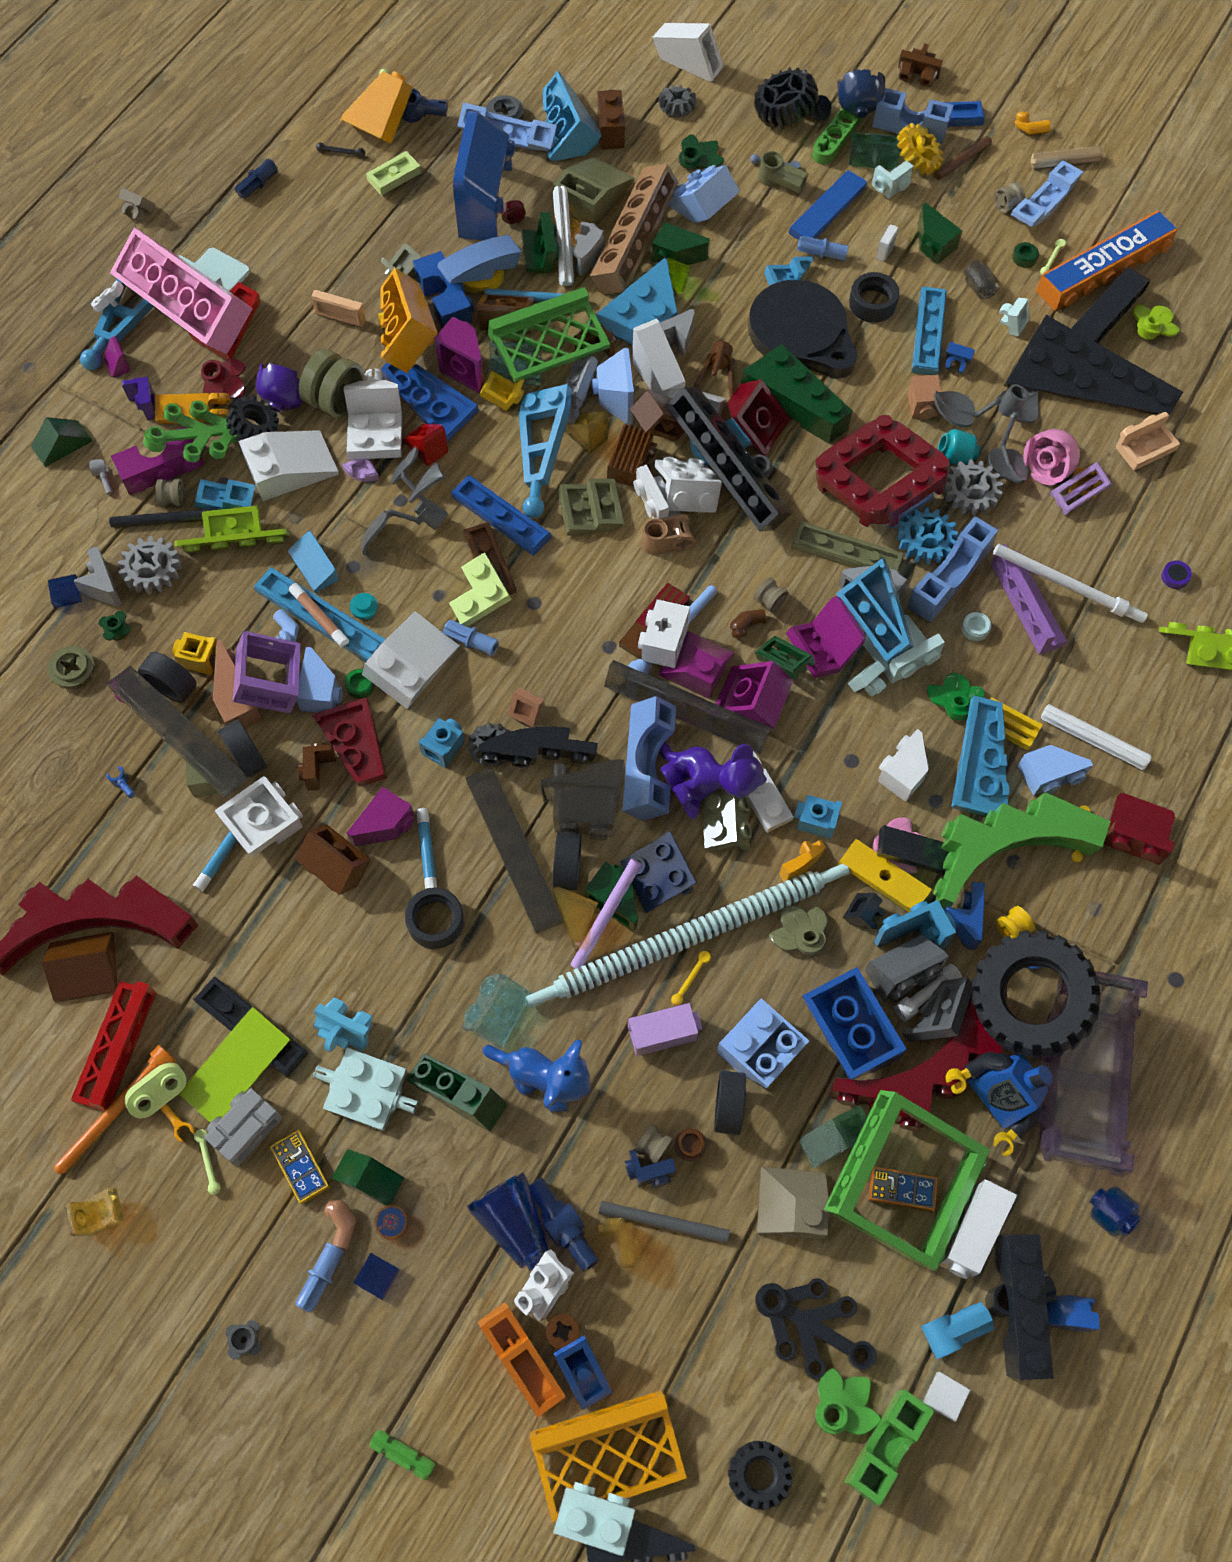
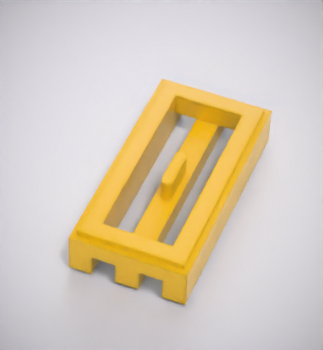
[990,697,1043,751]

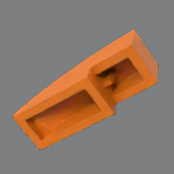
[477,1302,566,1418]

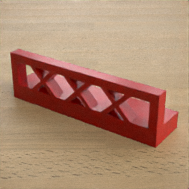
[71,981,156,1111]

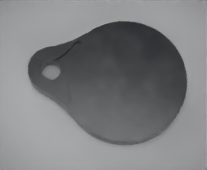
[748,280,857,379]

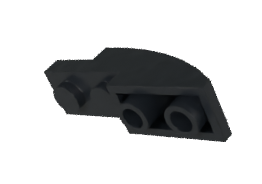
[476,726,598,768]

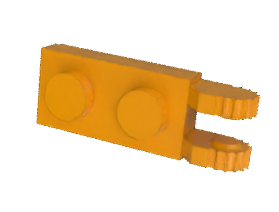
[155,393,230,424]

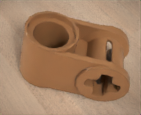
[642,514,696,554]

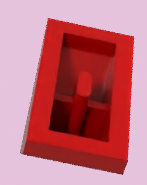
[402,424,448,467]

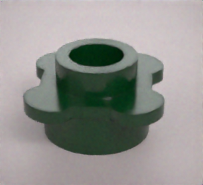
[98,611,131,641]

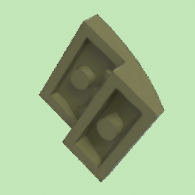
[558,478,624,535]

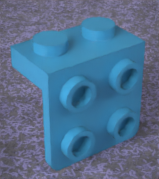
[874,900,956,951]

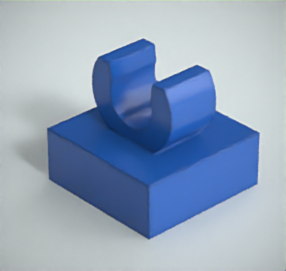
[946,342,975,374]

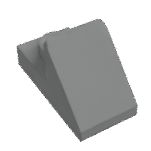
[660,309,695,356]
[74,546,122,607]

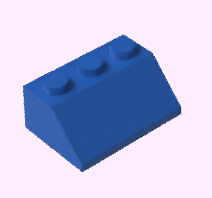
[802,967,907,1081]

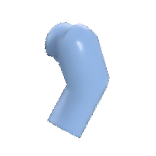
[273,609,299,642]

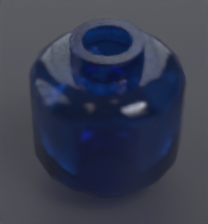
[1089,1187,1142,1237]

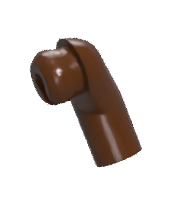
[730,609,766,638]

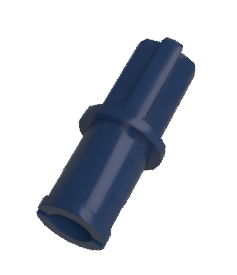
[235,158,278,199]

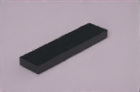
[193,976,309,1078]

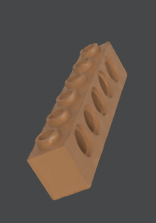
[590,163,679,295]

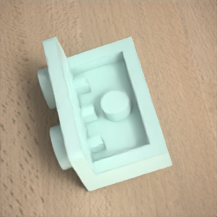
[553,1482,635,1556]

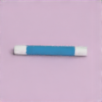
[416,808,437,889]
[193,831,237,892]

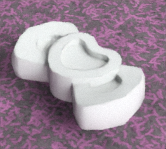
[91,281,124,312]

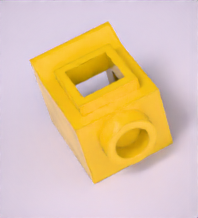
[172,632,217,675]

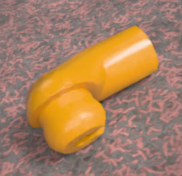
[1015,111,1051,135]

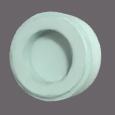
[961,612,992,641]

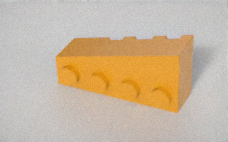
[380,268,437,374]

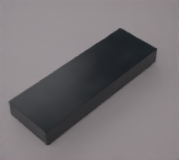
[877,825,949,875]

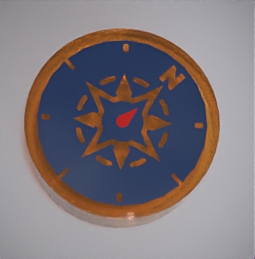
[374,1205,408,1240]

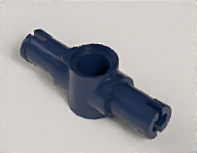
[402,88,448,123]
[528,1178,599,1272]

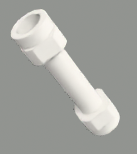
[893,964,962,1022]

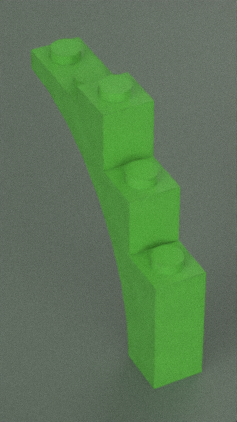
[933,792,1111,910]

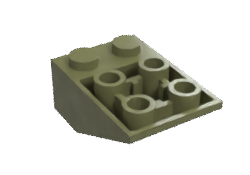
[553,157,635,225]

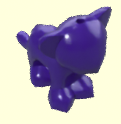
[659,742,767,820]

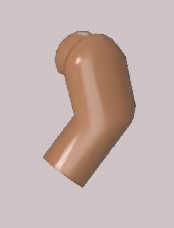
[325,1200,356,1250]

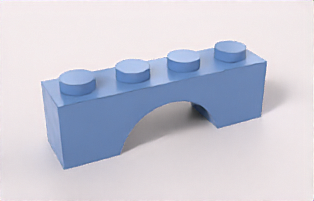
[908,516,998,623]
[622,696,676,821]

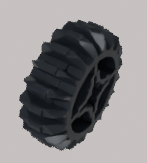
[754,67,819,129]

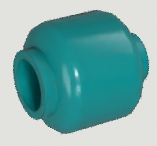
[938,429,980,466]

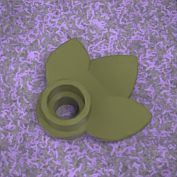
[769,905,828,956]

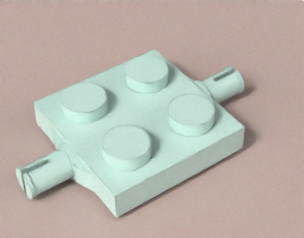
[313,1048,419,1131]

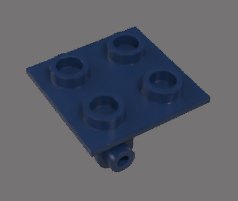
[621,831,697,913]

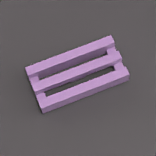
[1049,462,1112,515]

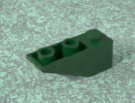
[406,1053,508,1132]

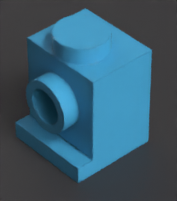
[418,718,465,768]
[794,795,842,839]

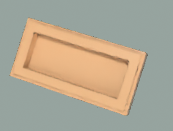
[311,290,366,327]

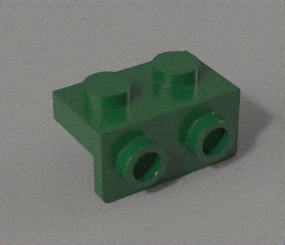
[521,212,559,273]

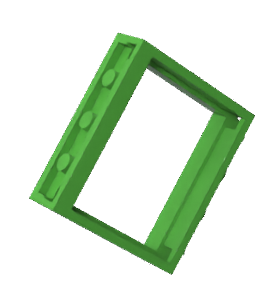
[824,1090,990,1271]

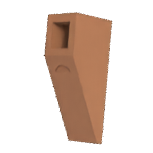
[213,640,263,728]

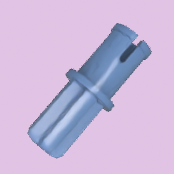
[797,236,848,262]
[443,620,499,657]
[296,1243,345,1313]

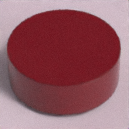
[501,200,526,224]

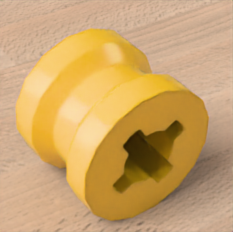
[996,906,1035,939]

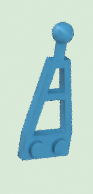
[80,278,154,371]
[519,384,572,518]

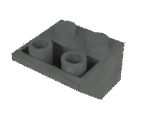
[864,935,948,1002]

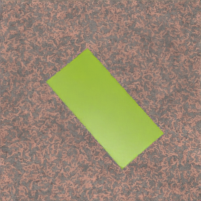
[179,1007,290,1123]

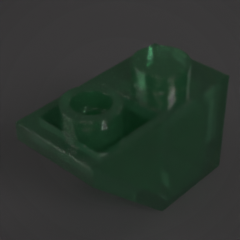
[798,1105,867,1169]

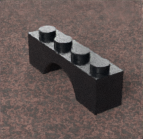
[995,1234,1054,1380]

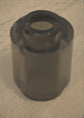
[964,260,1000,299]

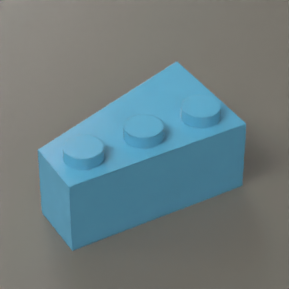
[836,558,914,664]

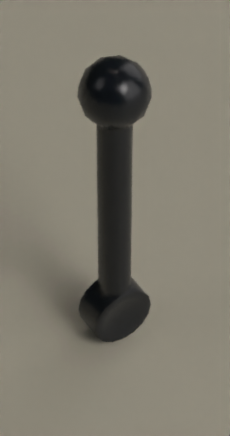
[316,142,366,159]

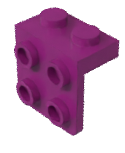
[786,596,866,678]

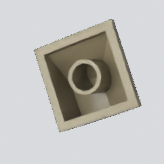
[757,1167,829,1240]

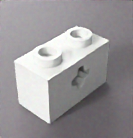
[638,600,690,668]

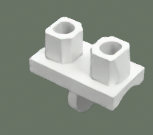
[514,1250,574,1321]

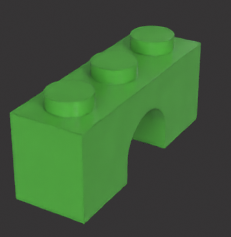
[843,1389,934,1506]

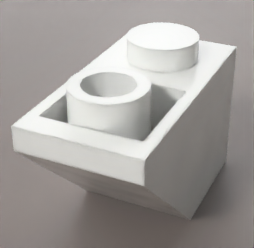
[878,729,928,802]

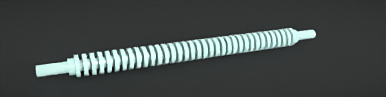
[525,864,850,1008]

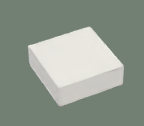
[876,224,899,262]
[923,1372,970,1422]

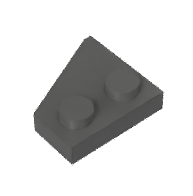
[902,977,973,1042]

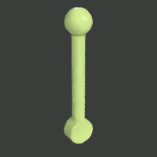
[1040,239,1066,275]
[194,1129,221,1195]

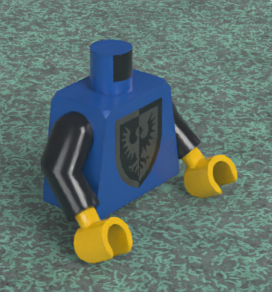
[946,1052,1052,1156]

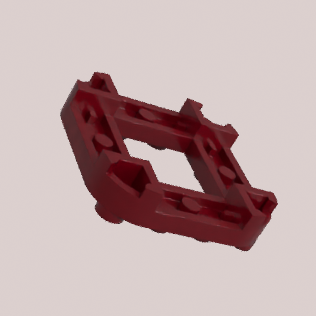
[815,415,949,528]

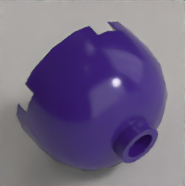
[256,364,303,413]

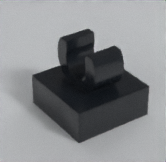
[843,893,885,929]

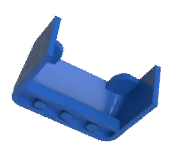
[453,111,515,240]

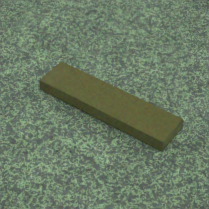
[791,521,905,572]

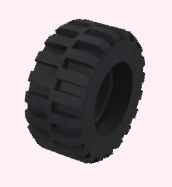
[972,930,1101,1059]

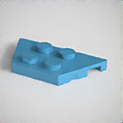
[587,258,678,346]

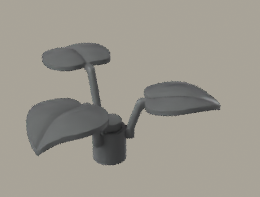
[934,384,1039,483]
[361,446,447,556]

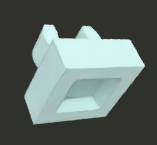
[999,298,1030,336]
[847,660,886,697]

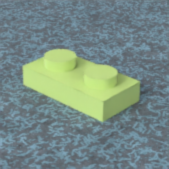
[366,151,421,196]

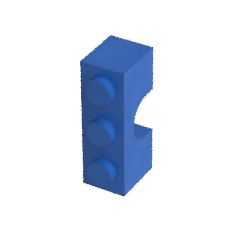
[413,251,474,329]

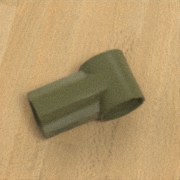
[758,151,809,193]

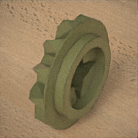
[47,646,96,689]

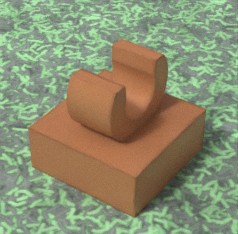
[508,688,544,727]

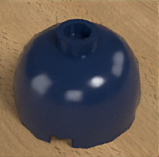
[837,69,885,118]

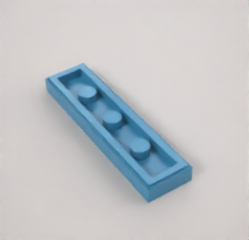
[911,286,947,375]

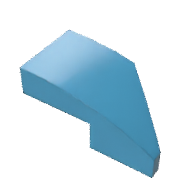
[764,256,813,286]

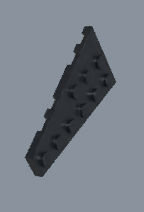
[1004,315,1183,415]

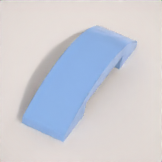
[457,102,557,151]
[1011,160,1083,227]

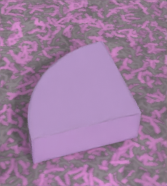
[342,459,379,482]

